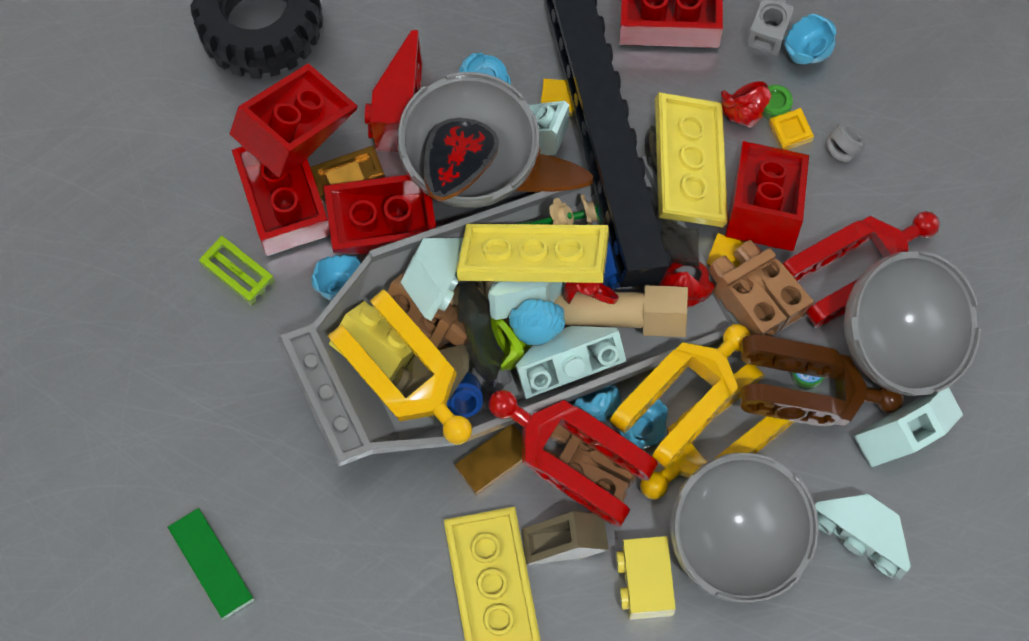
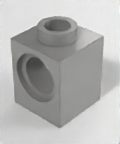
[747,0,795,56]

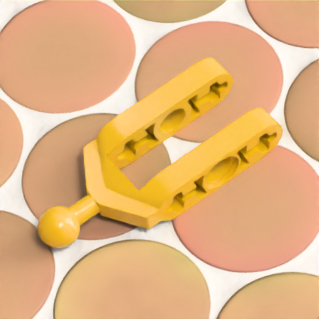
[327,289,472,445]
[610,324,750,468]
[640,364,795,500]

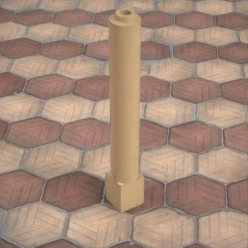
[450,285,688,337]

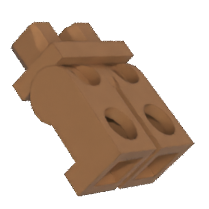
[709,240,814,336]
[387,272,475,361]
[543,424,646,502]

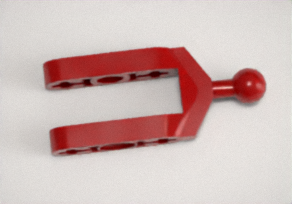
[782,211,940,328]
[489,390,658,527]

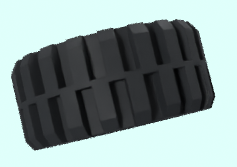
[190,0,323,78]

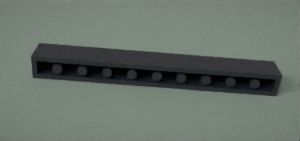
[544,0,671,288]

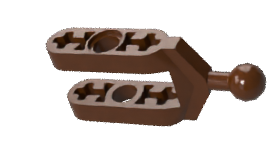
[741,334,904,426]

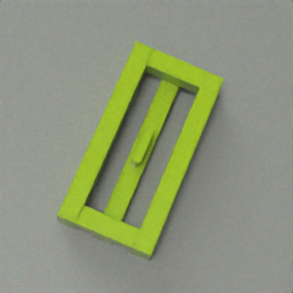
[199,235,275,306]

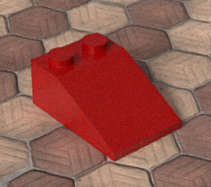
[365,30,423,152]
[229,63,358,179]
[725,141,809,251]
[324,175,436,254]

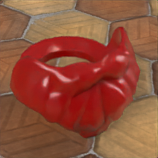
[721,81,771,128]
[658,259,715,307]
[564,282,619,305]

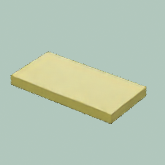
[655,92,728,227]
[457,224,609,283]
[444,507,541,641]

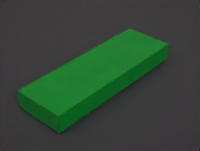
[167,508,255,620]

